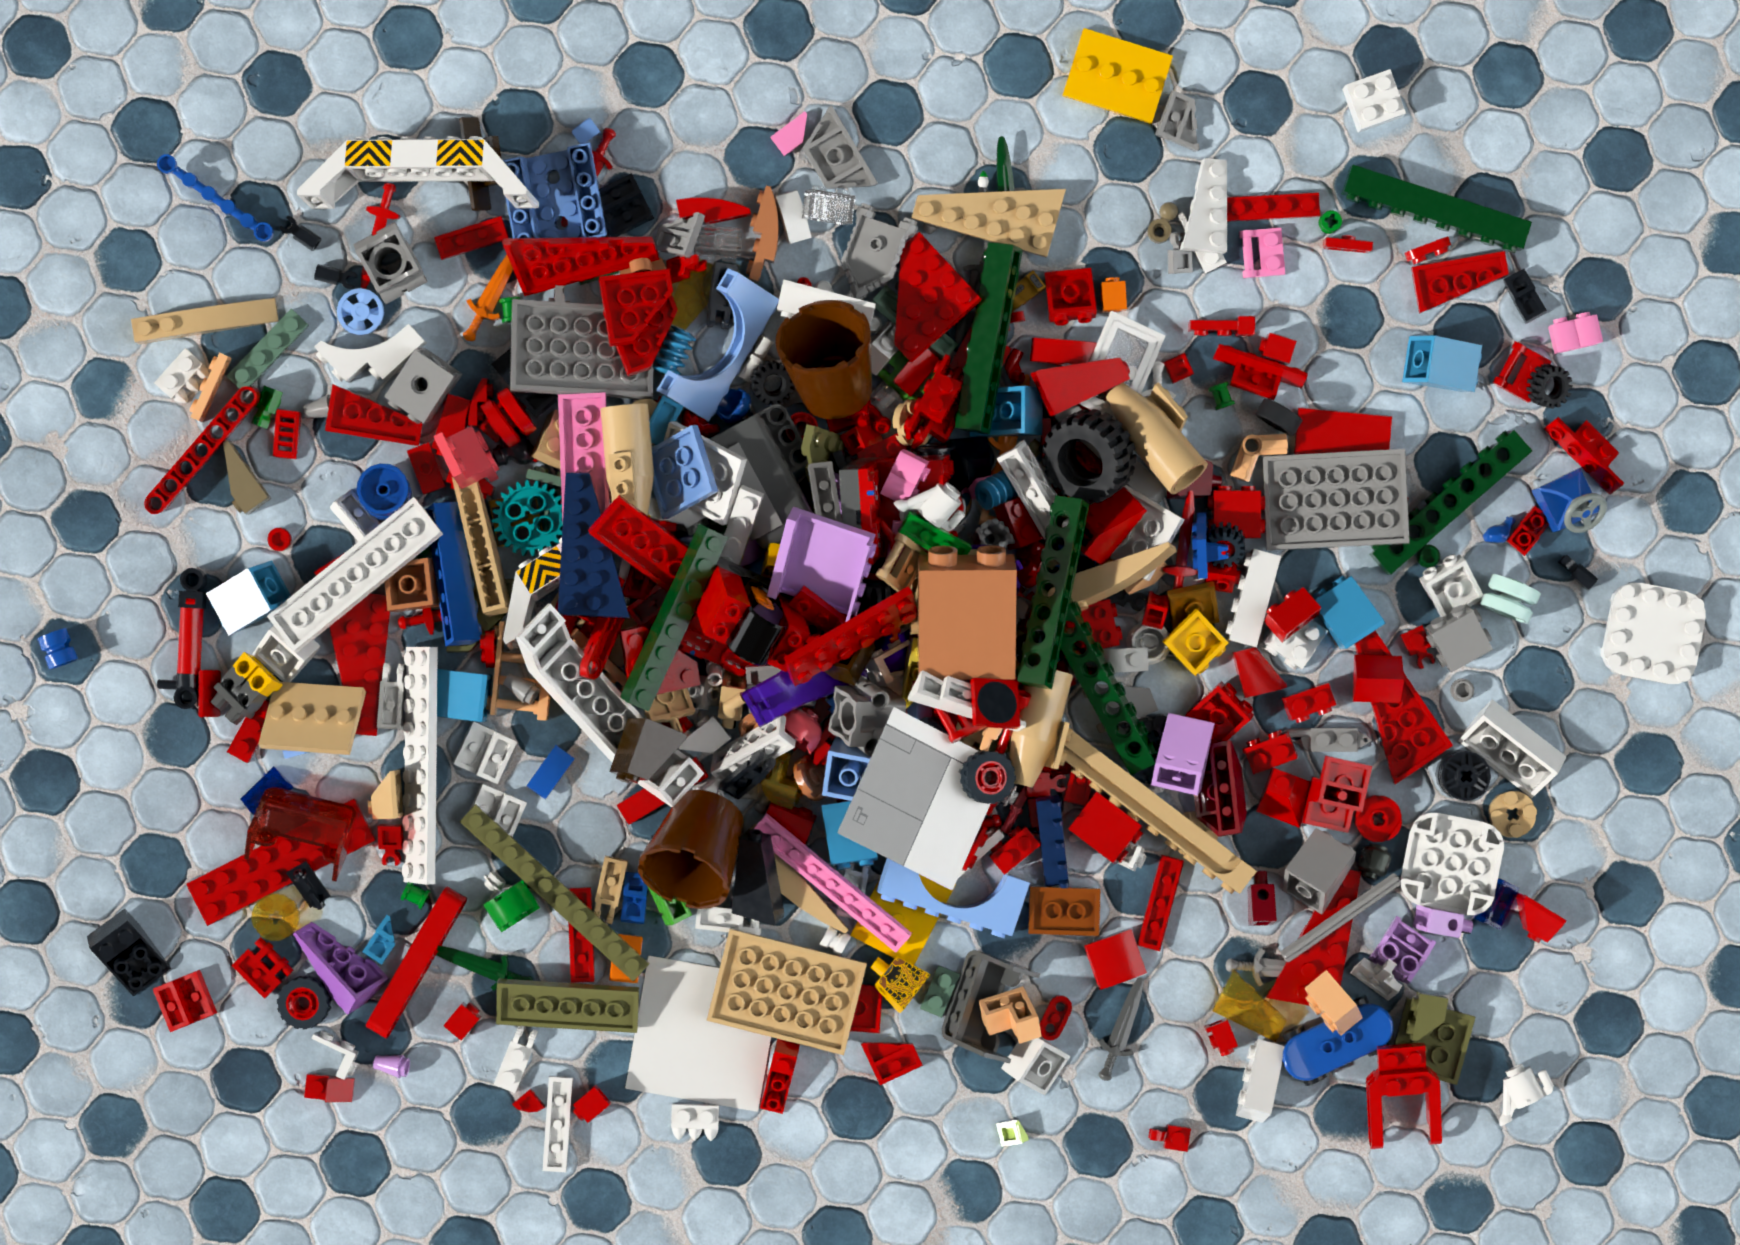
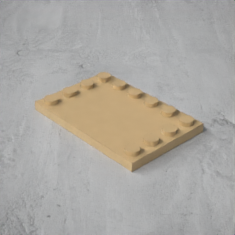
[707,928,867,1055]

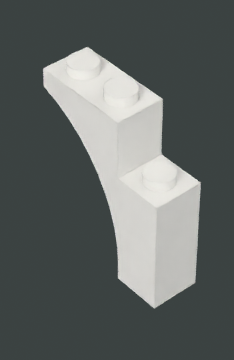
[314,324,427,383]

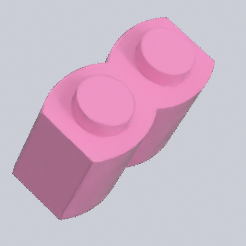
[1548,312,1603,354]
[880,449,930,501]

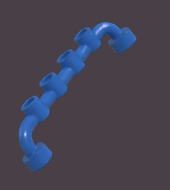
[157,154,274,242]

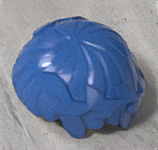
[716,388,751,423]

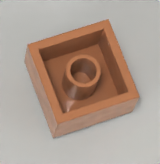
[384,558,440,612]

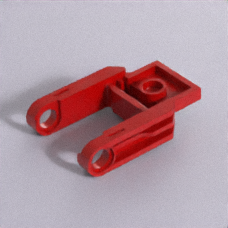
[555,576,625,680]
[1366,1042,1442,1149]

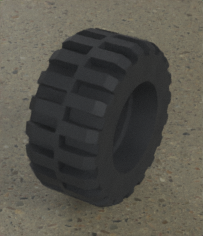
[1042,409,1136,504]

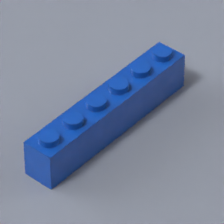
[425,502,482,646]

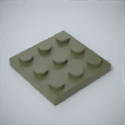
[1393,997,1476,1085]

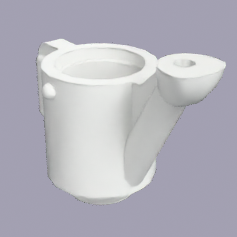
[894,482,965,531]
[1499,1064,1554,1126]

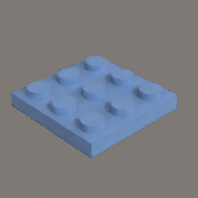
[652,425,719,519]

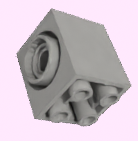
[384,348,463,424]

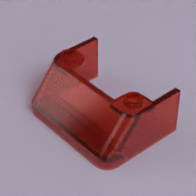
[244,787,356,881]

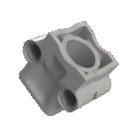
[353,222,428,304]
[828,675,906,756]

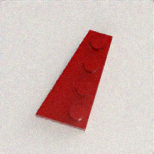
[1411,251,1509,314]

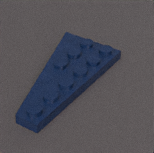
[558,473,630,618]

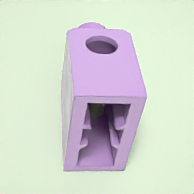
[1413,905,1473,938]

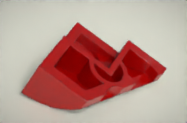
[1232,647,1287,698]

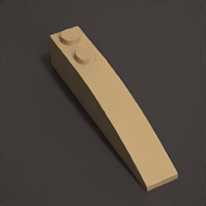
[131,298,279,345]
[452,477,510,617]
[1048,542,1177,611]
[737,823,849,933]

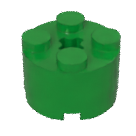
[483,880,540,933]

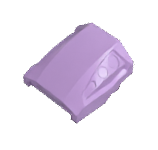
[1369,916,1436,984]

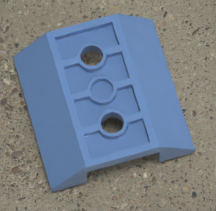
[503,142,607,238]

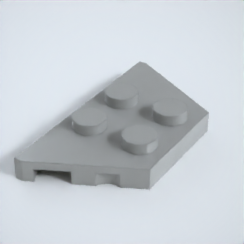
[802,105,878,189]

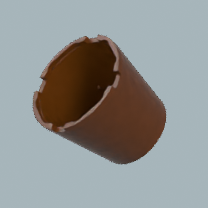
[776,300,872,419]
[638,790,744,909]

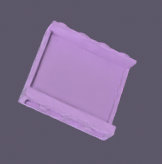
[767,507,877,622]

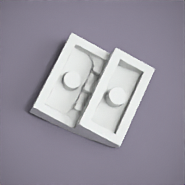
[452,721,517,784]
[463,783,527,837]

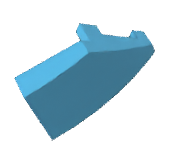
[362,915,395,966]

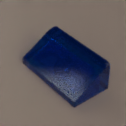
[240,766,293,819]
[1474,878,1520,930]

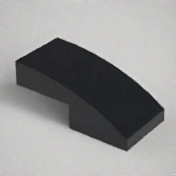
[1503,269,1547,324]

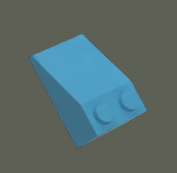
[970,386,1043,437]

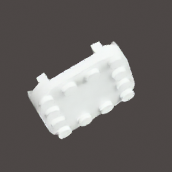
[1601,583,1706,684]
[1401,813,1504,915]

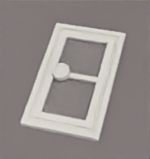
[1079,311,1165,421]

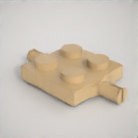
[645,688,695,733]

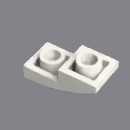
[774,190,811,244]

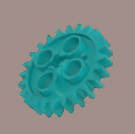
[492,480,563,557]

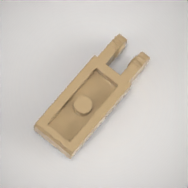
[594,855,628,924]

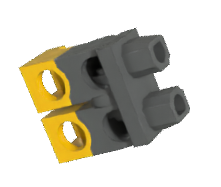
[211,652,283,725]

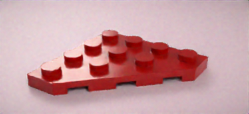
[895,232,981,363]

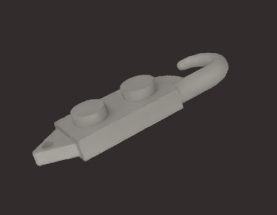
[1282,728,1372,752]

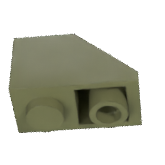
[1406,992,1448,1041]

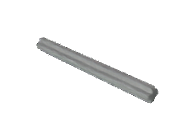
[1280,873,1401,962]

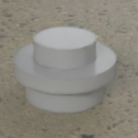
[1450,678,1474,702]

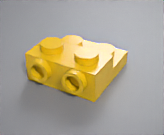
[1162,609,1229,676]

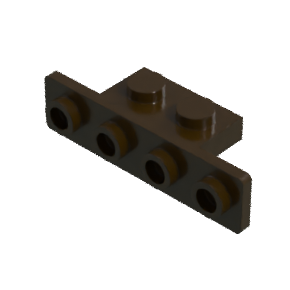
[459,117,501,211]

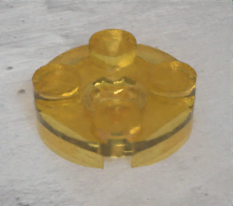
[251,893,300,941]

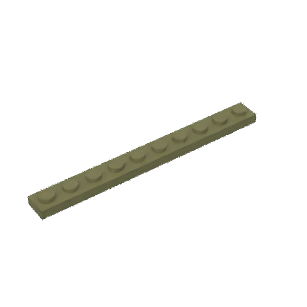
[460,804,650,981]

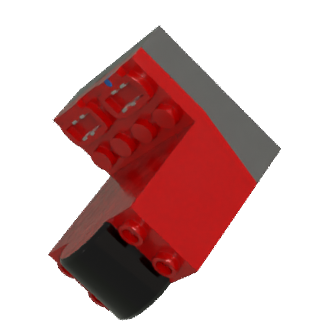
[839,454,972,565]
[679,557,811,677]

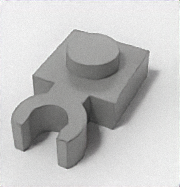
[1168,233,1193,274]

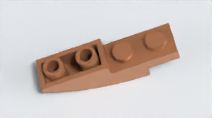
[746,185,779,283]

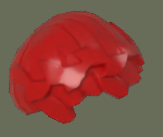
[682,410,720,438]

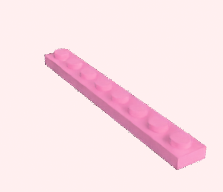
[753,813,912,952]

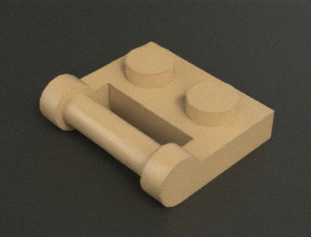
[875,533,928,592]

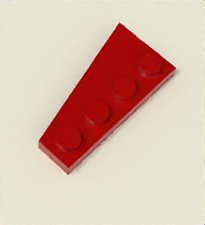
[325,384,423,446]

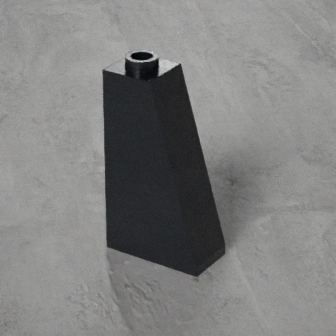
[732,829,784,926]

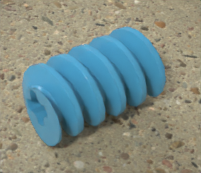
[653,325,696,375]
[975,470,1018,510]

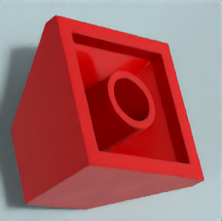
[1256,768,1311,828]
[1515,893,1567,943]

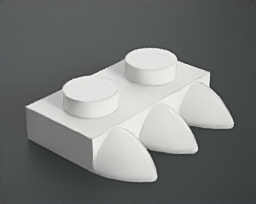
[154,348,209,403]
[671,1103,719,1141]

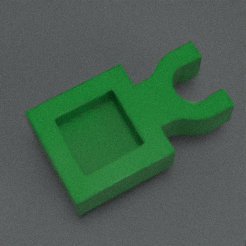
[251,385,283,429]

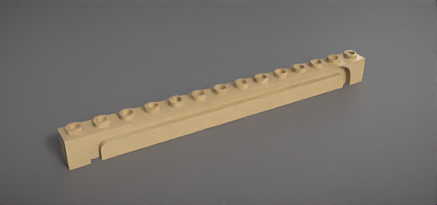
[1063,731,1257,894]

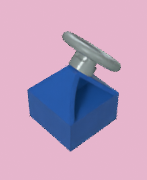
[1531,468,1607,533]

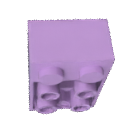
[1151,713,1215,795]

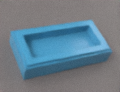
[649,395,684,445]

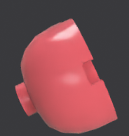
[776,709,822,754]

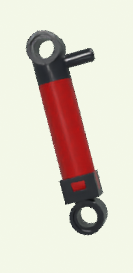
[157,568,207,709]

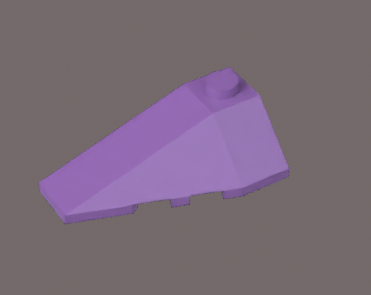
[293,922,389,1015]

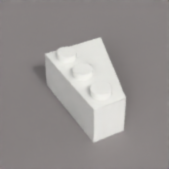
[1235,1039,1285,1123]

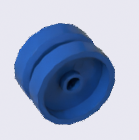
[357,463,412,520]

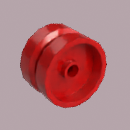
[480,387,537,448]

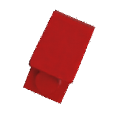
[304,1073,355,1102]

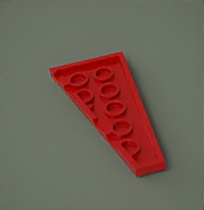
[1266,869,1361,1006]

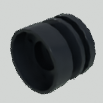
[1435,750,1491,801]

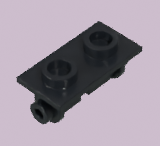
[286,861,331,910]

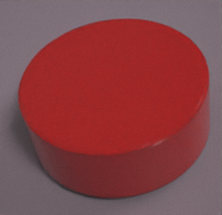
[267,528,292,551]

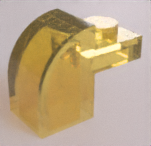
[761,753,801,810]

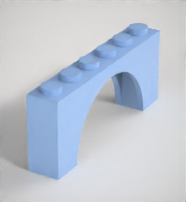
[656,268,779,422]
[876,858,1030,938]

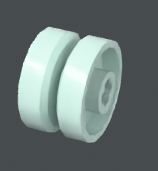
[1480,574,1541,624]

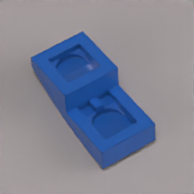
[527,745,575,800]
[621,872,648,924]

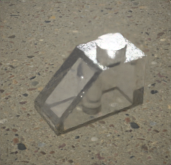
[869,381,904,430]

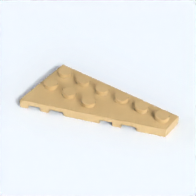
[911,189,1066,257]

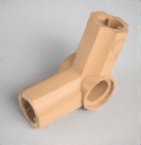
[1229,434,1288,482]

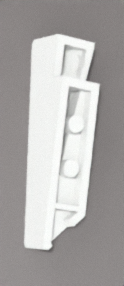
[908,670,1026,732]

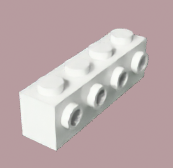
[1225,549,1281,647]

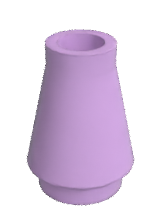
[373,1055,410,1078]

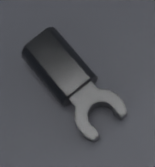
[279,216,322,251]
[314,264,358,290]
[1558,555,1598,590]

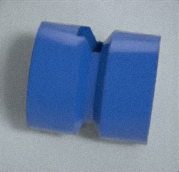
[38,628,78,670]

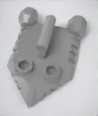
[841,203,918,299]

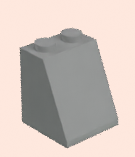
[1282,828,1356,914]

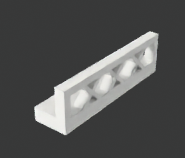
[997,440,1069,539]
[710,715,796,780]

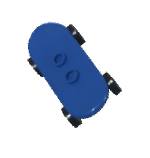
[1282,995,1394,1086]

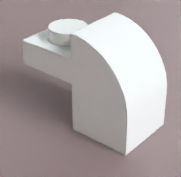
[1103,647,1149,673]

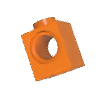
[1100,277,1127,313]

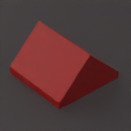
[1353,655,1405,703]

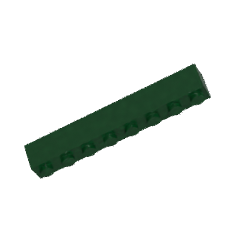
[1341,165,1532,253]
[954,242,1023,435]
[620,524,729,712]

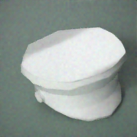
[1126,621,1170,666]

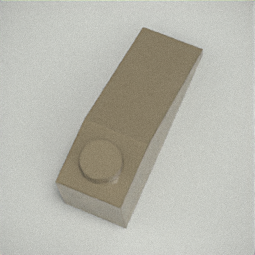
[223,440,272,515]

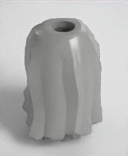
[971,518,1015,548]

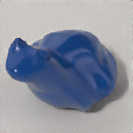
[1483,516,1516,543]

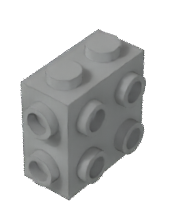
[1426,604,1493,672]

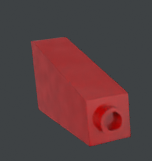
[1030,357,1130,416]

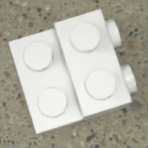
[1419,555,1484,617]
[1262,620,1328,670]

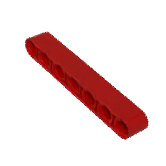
[144,386,261,514]
[366,886,468,1039]

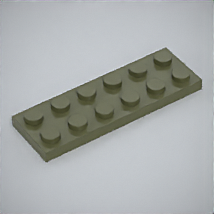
[496,979,639,1033]

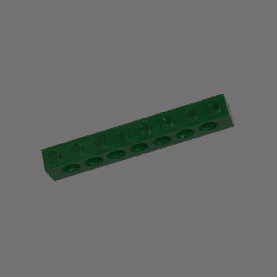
[1369,430,1532,575]
[1016,496,1090,690]
[1043,598,1158,775]

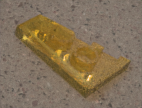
[672,259,714,330]
[1212,969,1286,1042]

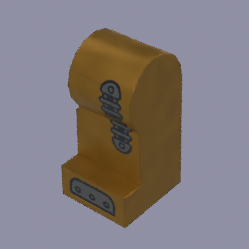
[1012,270,1046,313]

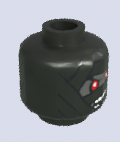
[1358,843,1391,880]

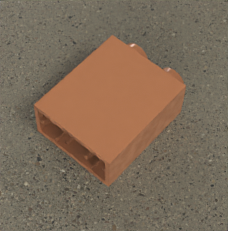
[918,545,1017,680]

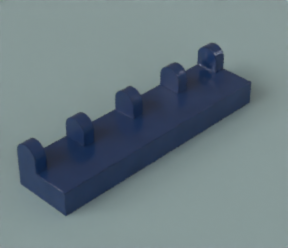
[1036,795,1069,888]

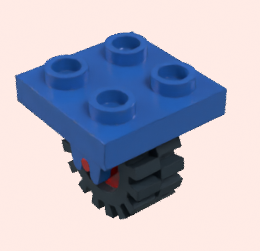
[1192,513,1245,579]

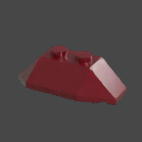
[1194,740,1247,837]

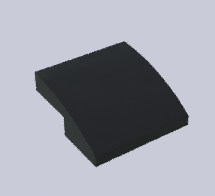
[599,173,654,237]

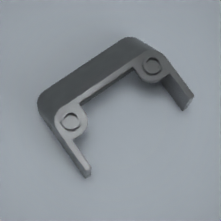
[942,950,1040,1064]

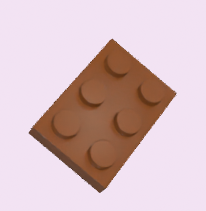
[1028,886,1101,936]

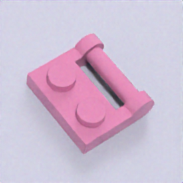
[1239,228,1285,278]

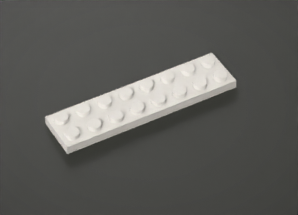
[267,497,443,653]

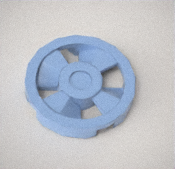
[337,288,385,336]

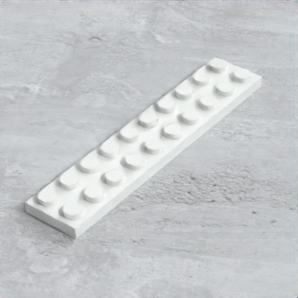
[402,647,438,884]

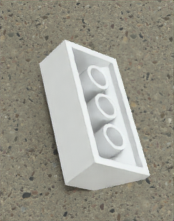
[777,280,876,327]
[1458,699,1566,798]

